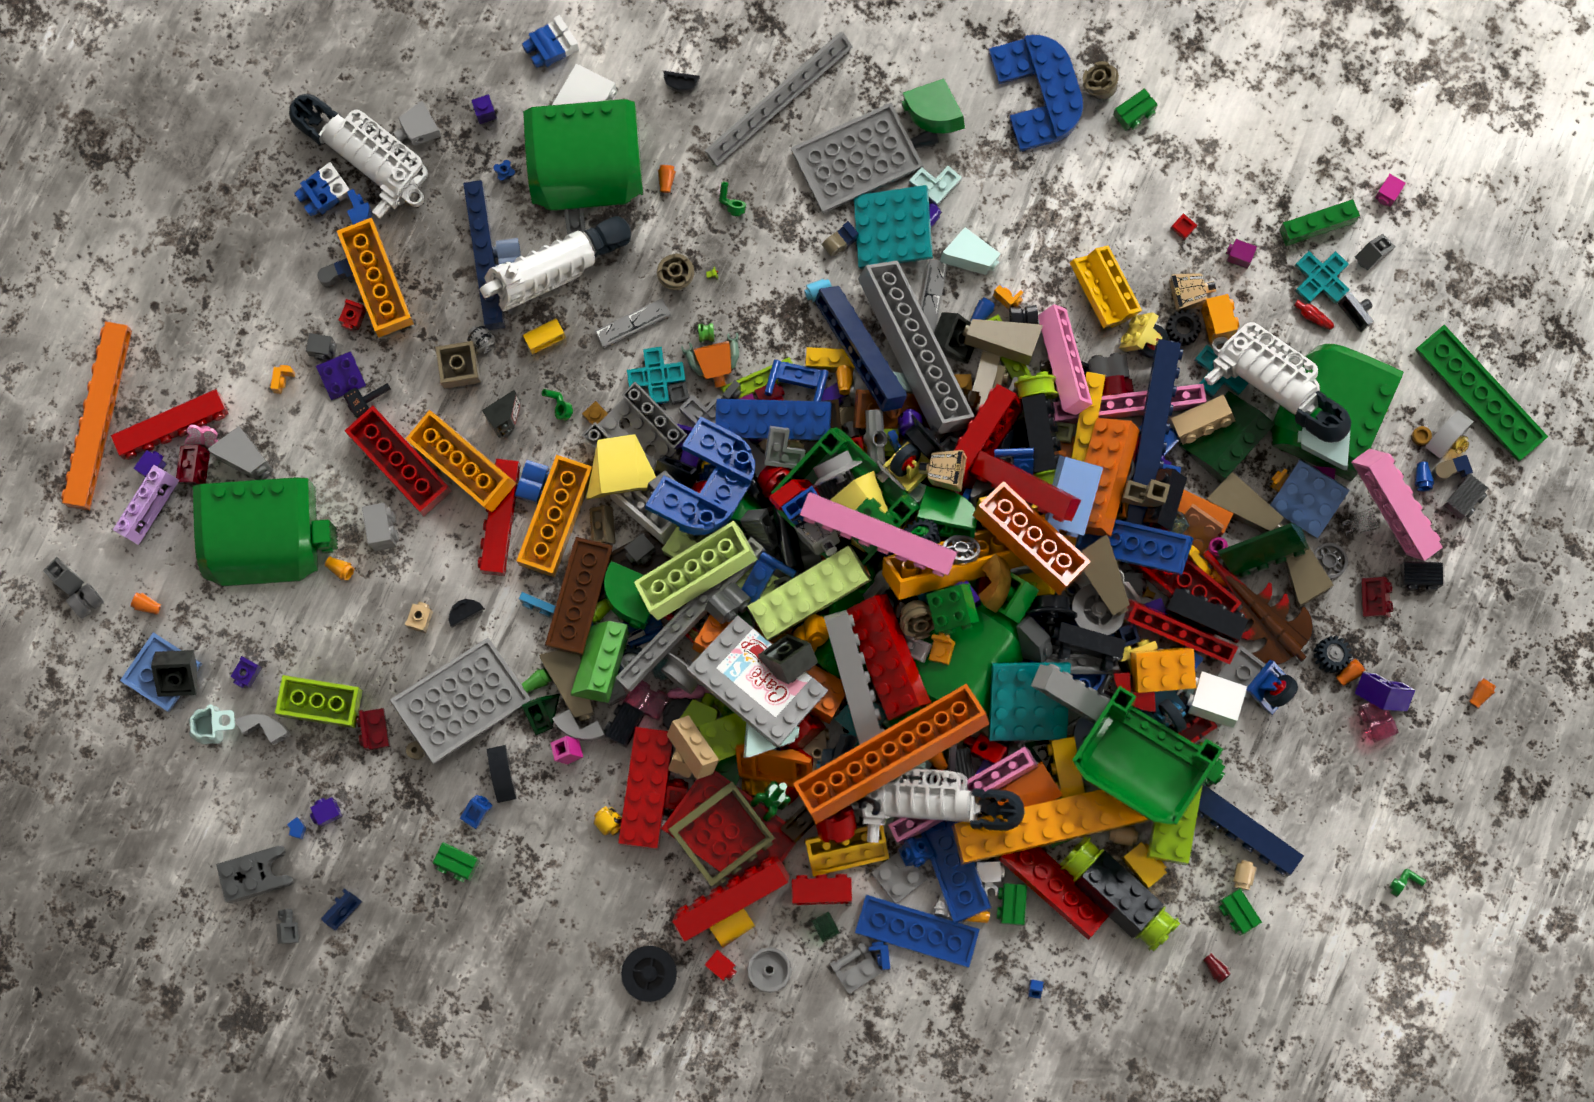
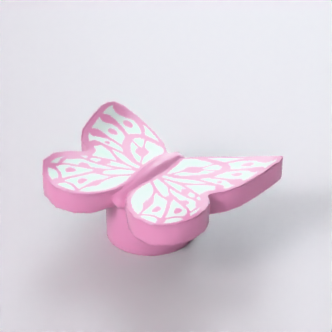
[184,425,218,448]

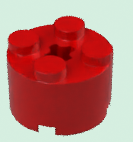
[816,804,857,843]

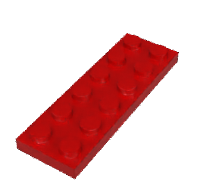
[999,847,1109,940]

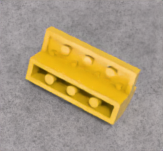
[1069,245,1142,328]
[805,824,890,876]

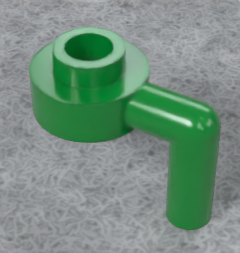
[719,182,746,216]
[541,389,573,421]
[1389,869,1426,897]

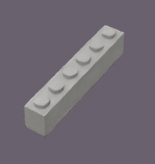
[1031,664,1111,725]

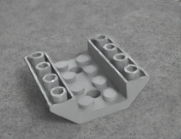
[581,382,688,472]

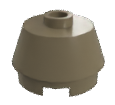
[1083,61,1119,99]
[657,253,694,290]
[900,600,935,640]

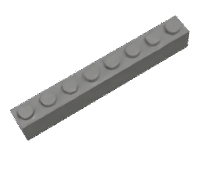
[824,610,884,745]

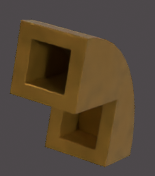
[978,554,1011,613]

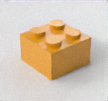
[1201,294,1239,345]

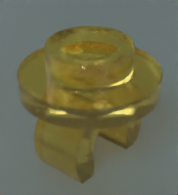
[1451,436,1469,454]

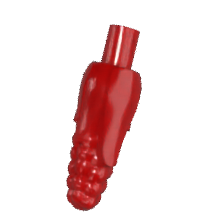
[1294,300,1334,330]

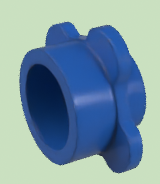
[493,160,515,181]

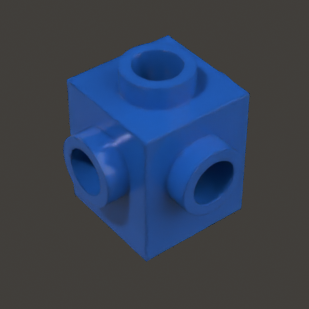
[898,837,934,867]

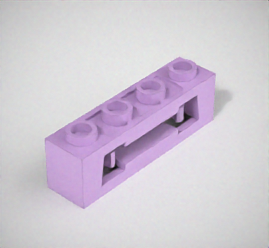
[113,465,179,545]

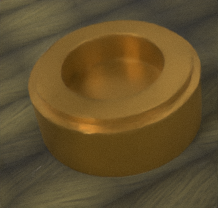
[1411,426,1432,446]

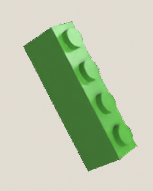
[571,621,629,703]

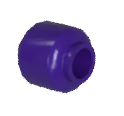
[898,409,923,439]

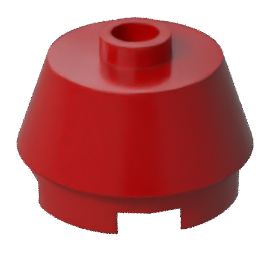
[757,465,792,498]

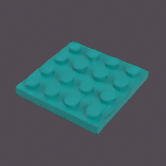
[854,185,933,269]
[988,662,1071,741]

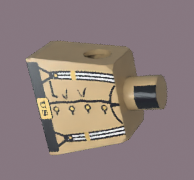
[1169,274,1216,312]
[919,450,967,492]

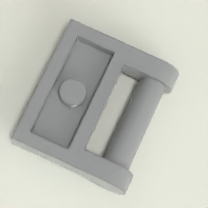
[830,942,882,994]

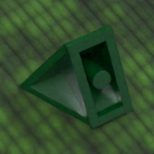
[522,693,560,735]

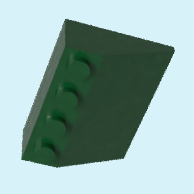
[1179,391,1275,483]
[1218,523,1309,578]

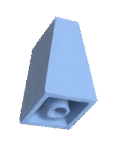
[1045,455,1103,538]

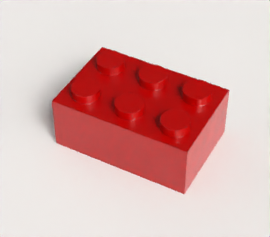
[792,874,852,906]

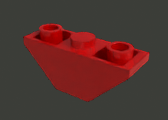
[769,479,821,511]

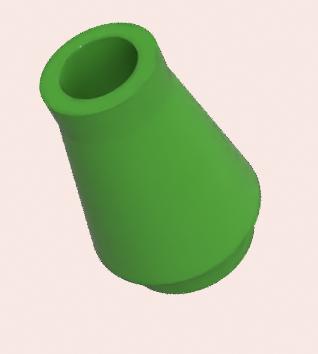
[522,668,552,693]

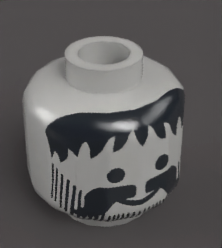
[467,326,495,354]

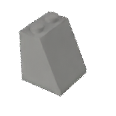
[208,426,273,480]

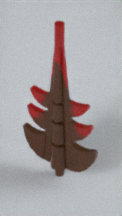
[1202,550,1313,664]

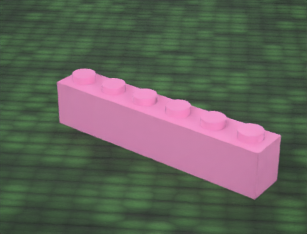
[1038,304,1092,415]

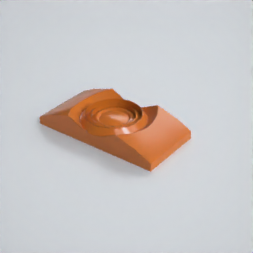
[735,744,813,787]

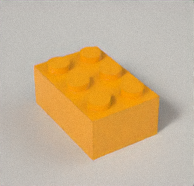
[1130,647,1196,693]

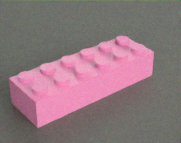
[1352,449,1443,561]

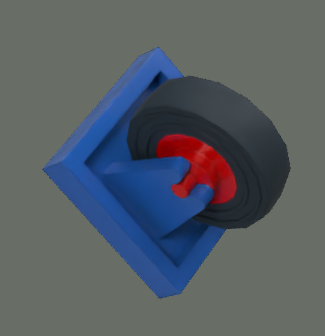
[1246,660,1298,715]

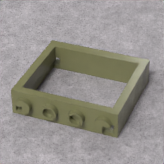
[668,782,775,887]

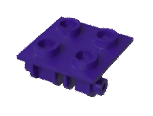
[316,351,366,400]

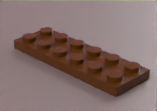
[545,537,613,656]

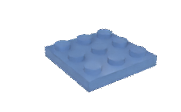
[1270,459,1350,538]
[120,632,202,712]

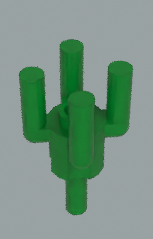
[750,781,791,822]

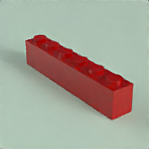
[111,389,229,460]
[970,450,1081,522]
[478,459,521,576]
[1124,598,1238,664]

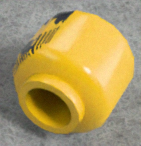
[594,806,622,836]

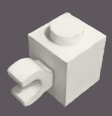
[976,861,1005,895]

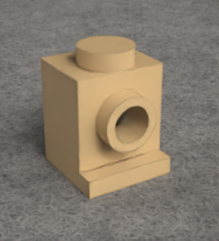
[405,602,433,633]

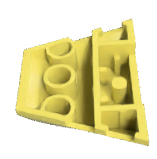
[586,434,656,500]
[830,471,888,553]

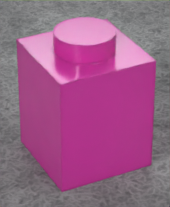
[1375,174,1406,207]
[551,736,583,764]

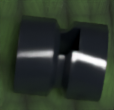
[1009,305,1038,324]

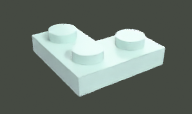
[909,166,962,206]

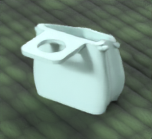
[189,705,235,744]

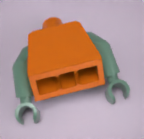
[681,333,739,388]

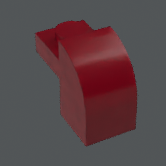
[1102,375,1134,396]

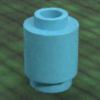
[804,279,832,302]

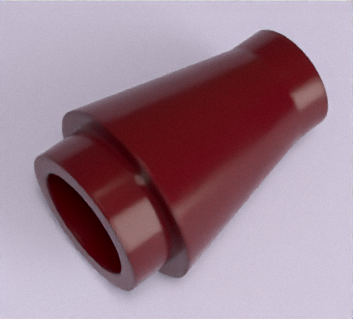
[1203,953,1231,984]

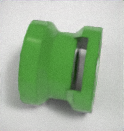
[698,323,714,343]

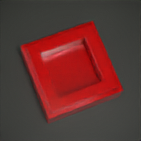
[1170,213,1197,240]

